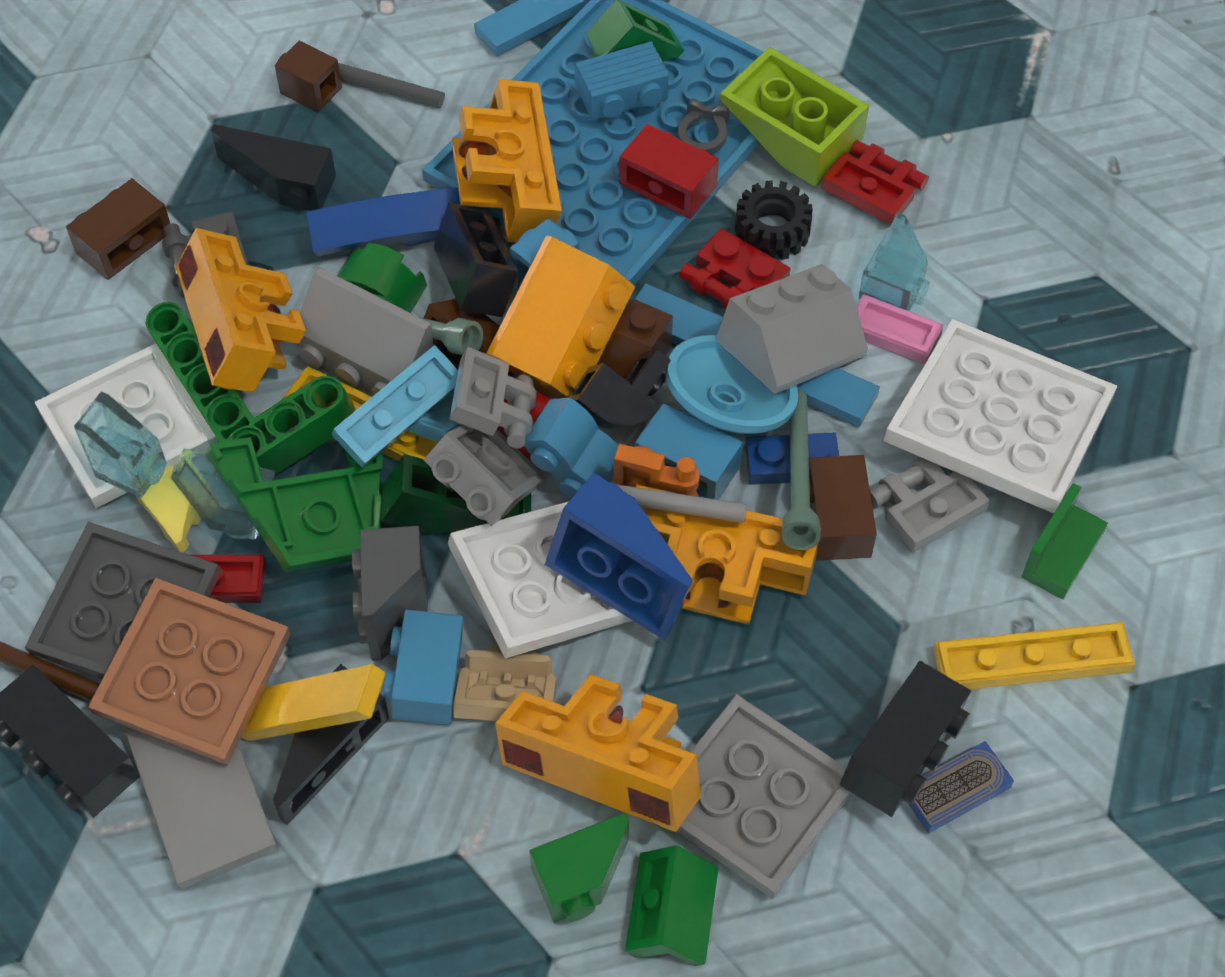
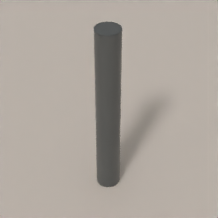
[338,63,445,108]

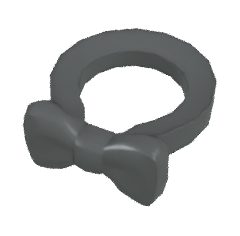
[678,99,730,154]

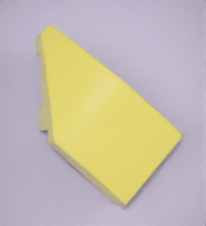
[132,465,202,553]

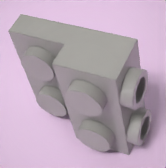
[424,424,547,526]

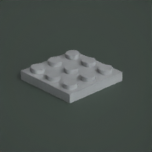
[677,694,852,900]

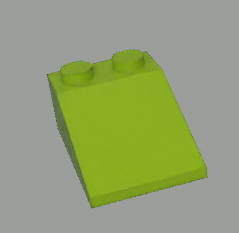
[720,47,869,187]

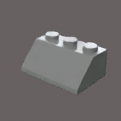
[715,264,868,394]
[297,267,434,396]

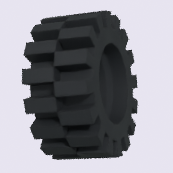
[735,180,813,260]

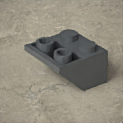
[352,526,428,661]

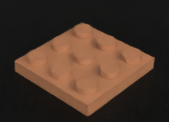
[88,578,291,765]

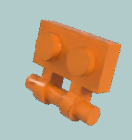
[614,443,700,497]

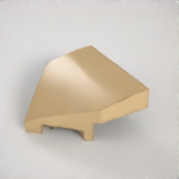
[453,643,556,721]

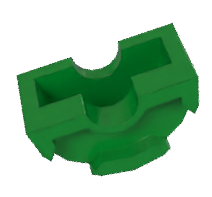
[337,243,428,313]

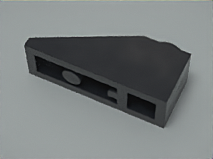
[211,124,336,211]
[273,664,389,825]

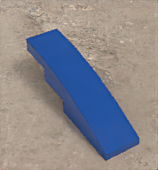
[306,187,485,257]

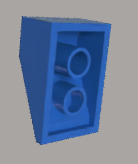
[544,472,693,641]

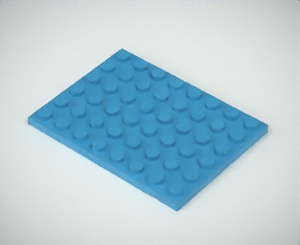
[422,0,763,286]

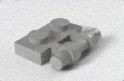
[449,347,537,449]
[870,457,990,553]

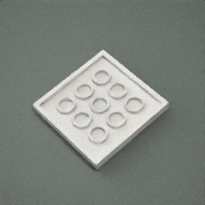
[883,319,1117,514]

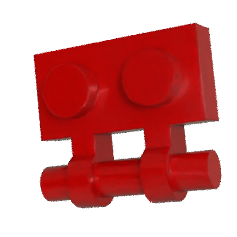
[821,140,929,226]
[679,228,791,310]

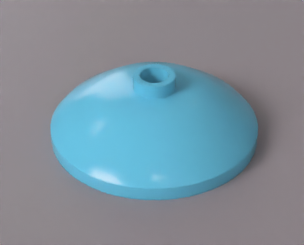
[665,335,799,434]

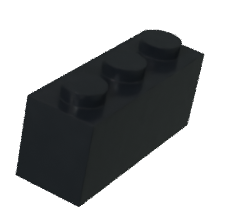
[434,202,519,317]
[839,661,971,817]
[0,665,139,818]

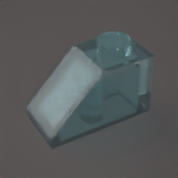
[858,213,930,311]
[74,391,167,498]
[171,448,275,539]

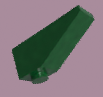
[381,454,532,533]

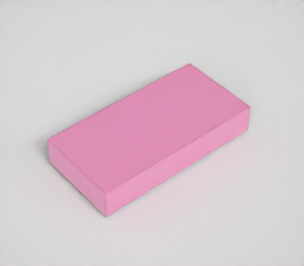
[856,294,944,365]

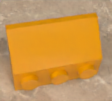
[486,236,636,399]

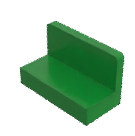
[1021,483,1108,600]
[625,845,718,966]

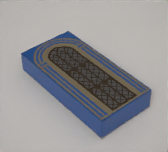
[909,741,1014,834]

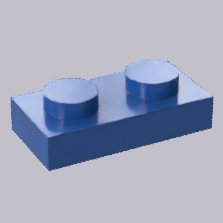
[745,432,839,485]

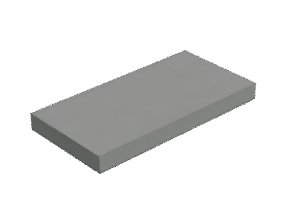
[123,725,278,890]

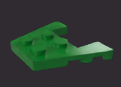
[206,437,383,573]

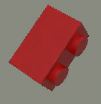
[619,124,719,219]

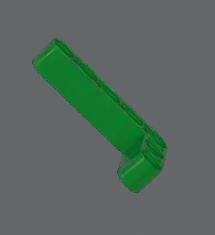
[145,302,356,481]

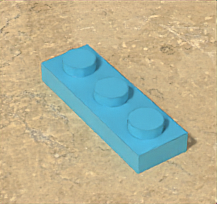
[331,345,458,468]

